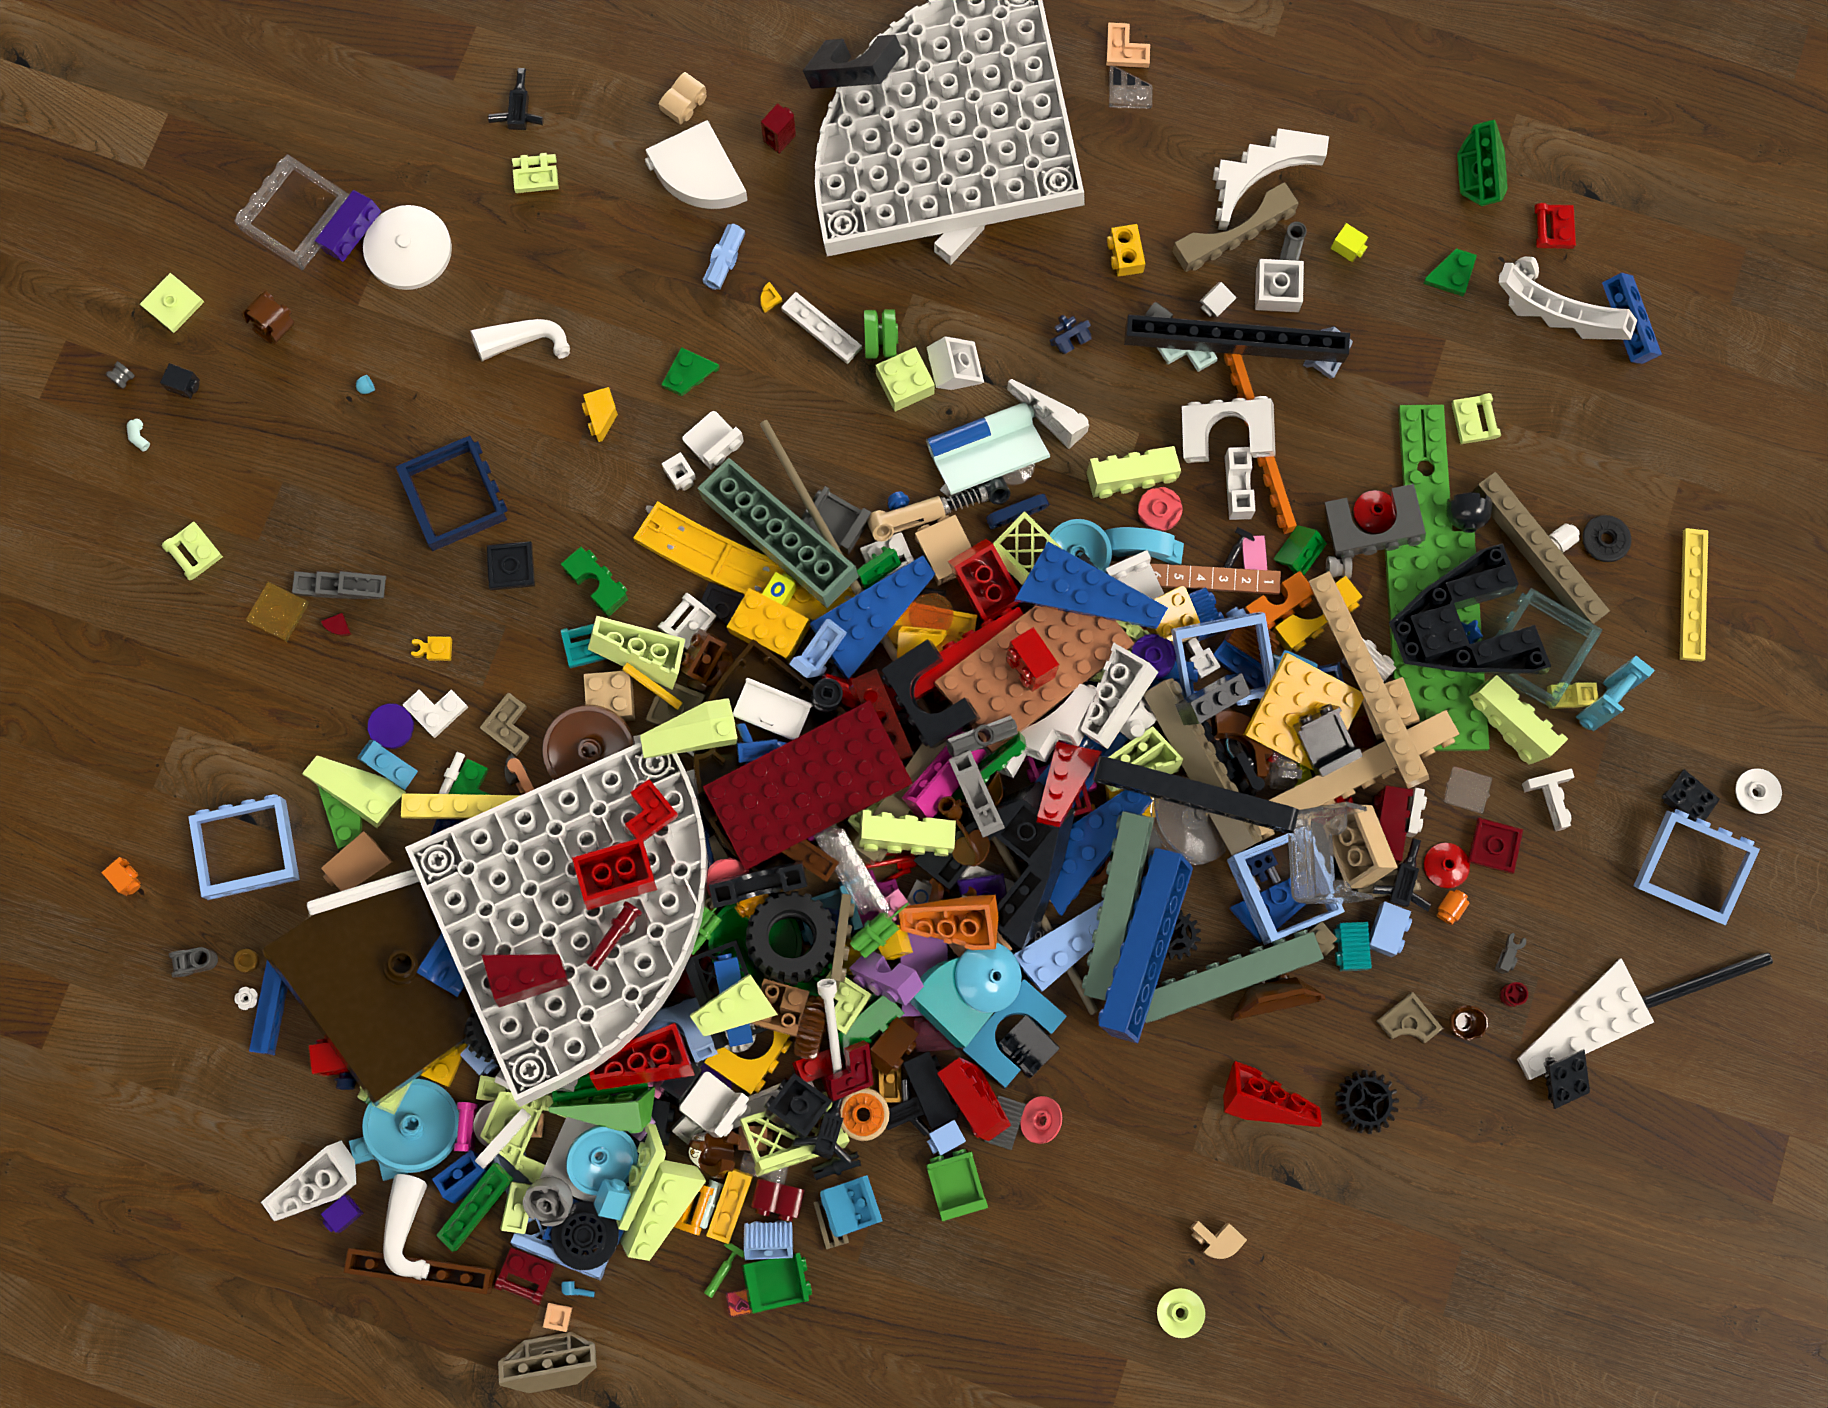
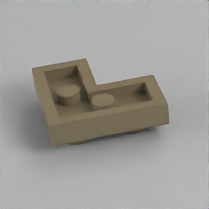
[480,693,531,756]

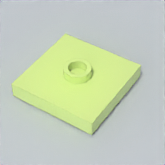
[140,273,204,333]

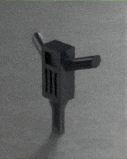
[488,68,543,130]
[1372,838,1431,912]
[885,1078,932,1136]
[792,1097,852,1166]

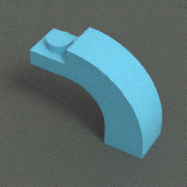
[1105,527,1184,565]

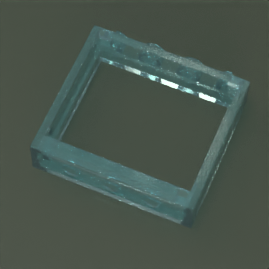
[1494,588,1603,709]

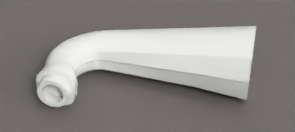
[470,319,570,361]
[383,1174,430,1280]

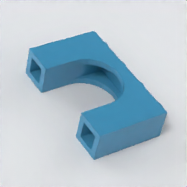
[962,979,1067,1089]

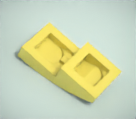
[1547,683,1598,709]

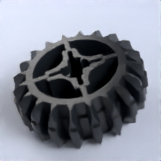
[1334,1070,1399,1134]

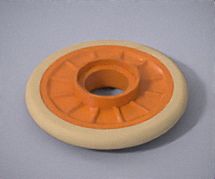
[840,1088,889,1141]

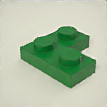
[449,759,491,795]

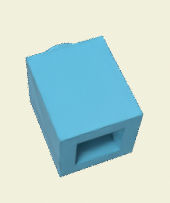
[593,1179,631,1220]

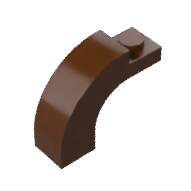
[1210,711,1274,779]

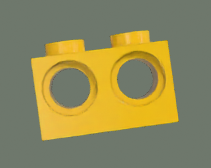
[1107,224,1145,277]

